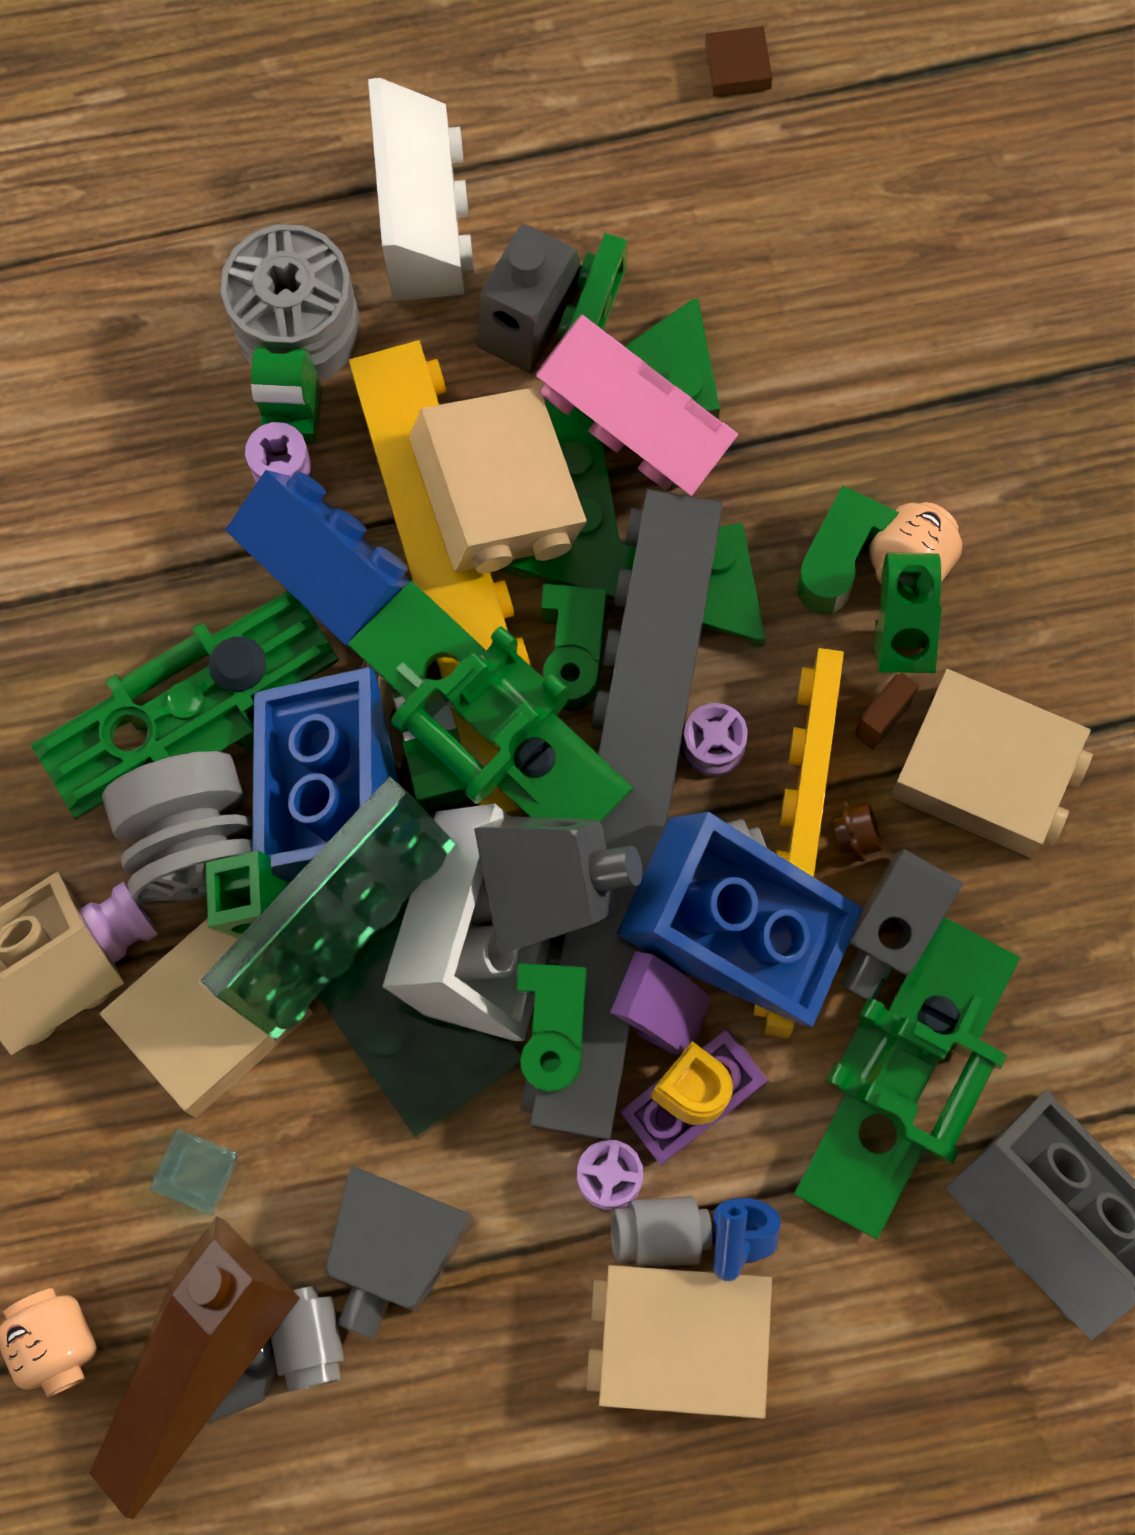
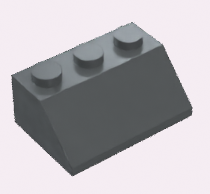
[946,1090,1135,1341]

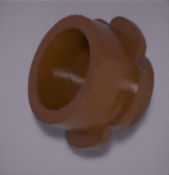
[832,800,883,862]

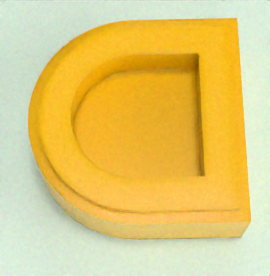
[650,1041,733,1125]

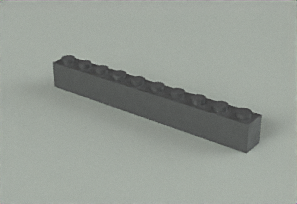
[521,489,723,1140]

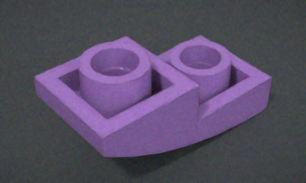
[610,951,712,1058]
[620,1029,770,1165]

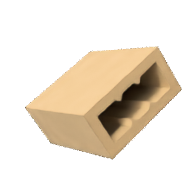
[409,386,587,573]
[890,669,1093,859]
[99,918,313,1118]
[587,1265,772,1419]

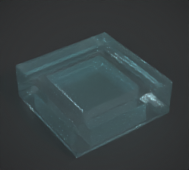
[149,1128,240,1216]

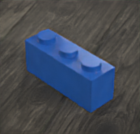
[225,470,411,646]

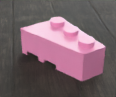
[536,314,739,496]

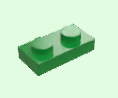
[558,233,627,340]

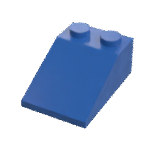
[252,667,406,892]
[616,812,864,1027]

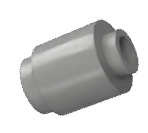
[611,1196,712,1268]
[271,1286,345,1392]

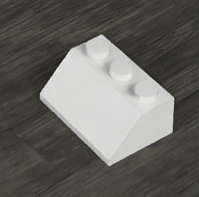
[368,78,474,301]
[383,804,552,1041]

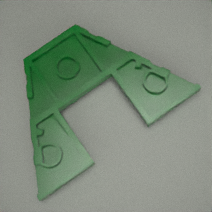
[499,298,766,647]

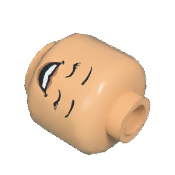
[869,502,963,584]
[0,1288,97,1397]

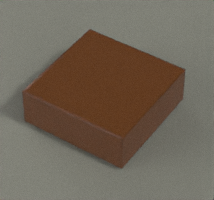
[705,26,772,96]
[856,672,919,750]

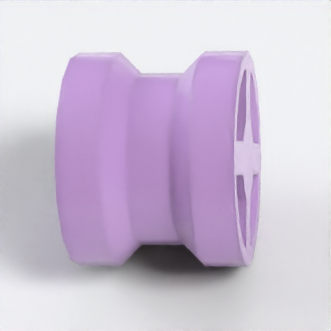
[245,422,313,483]
[683,703,748,777]
[79,881,159,963]
[577,1140,643,1211]

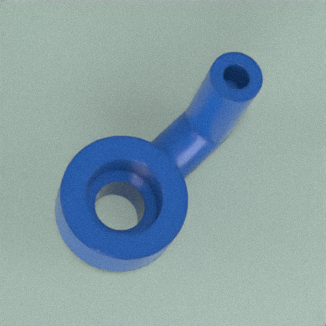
[712,1198,781,1282]

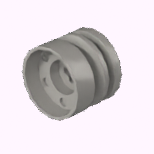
[220,224,361,381]
[102,751,253,906]

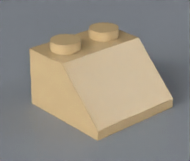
[0,871,124,1055]

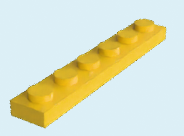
[753,648,844,1039]

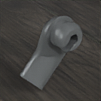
[207,1338,277,1424]

